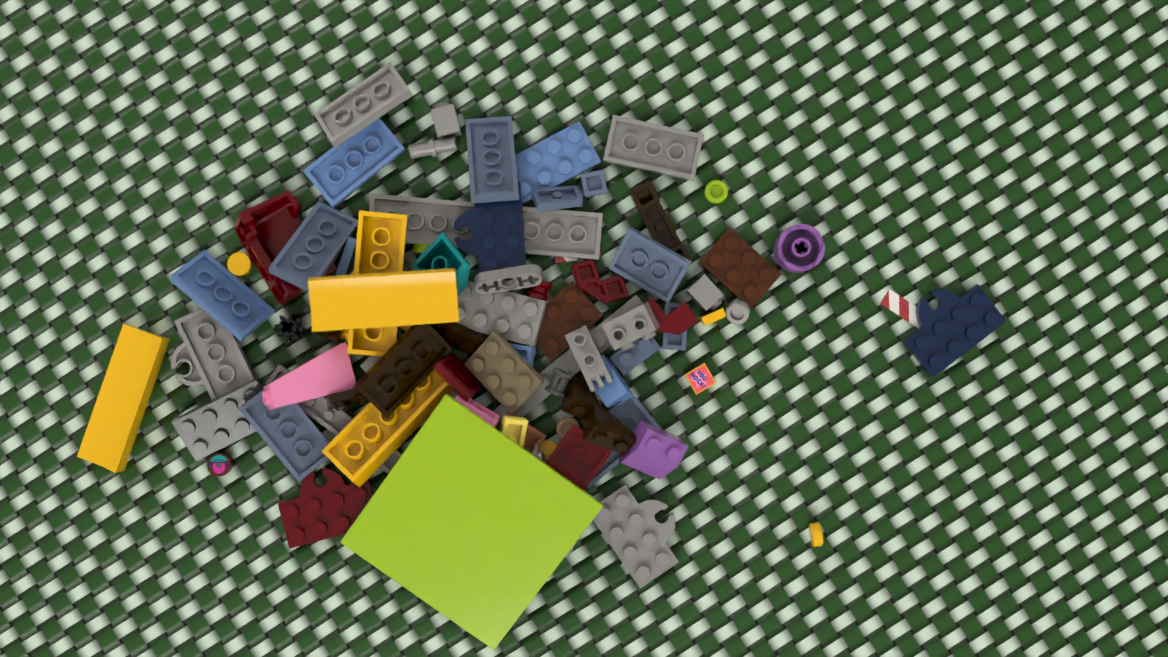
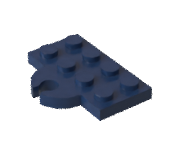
[453,182,527,273]
[902,284,1006,378]

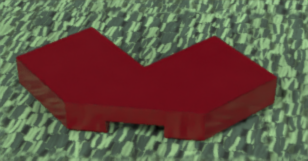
[570,259,629,304]
[643,297,699,335]

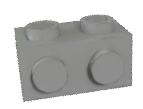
[602,302,660,351]

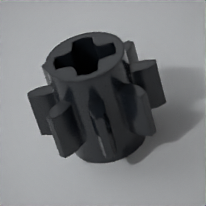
[274,313,306,342]

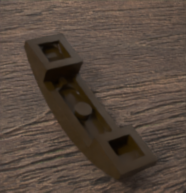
[628,180,693,264]

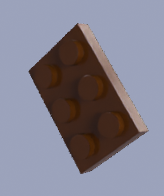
[698,228,782,309]
[536,281,603,362]

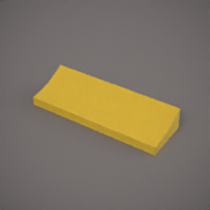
[347,210,407,356]
[308,268,459,332]
[77,324,170,473]
[322,369,454,487]

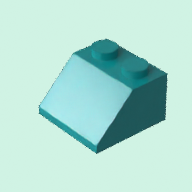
[411,232,470,296]

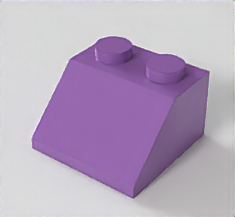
[619,420,688,479]

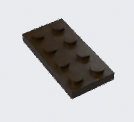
[354,324,453,418]

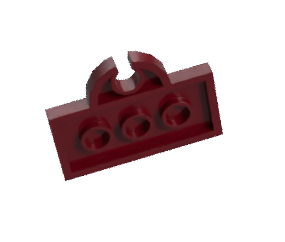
[278,467,374,548]

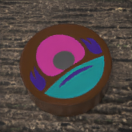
[207,453,233,477]

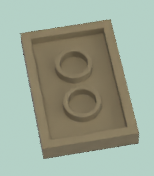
[464,331,545,415]

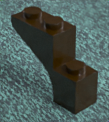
[562,376,637,455]

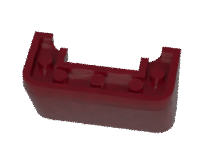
[234,190,337,305]

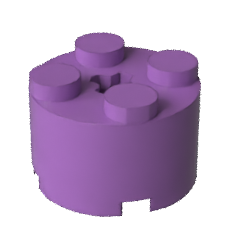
[773,224,825,273]

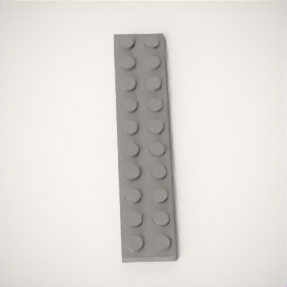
[369,194,603,260]

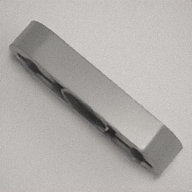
[474,264,542,294]

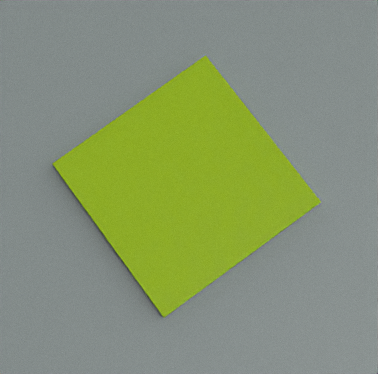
[340,393,603,650]

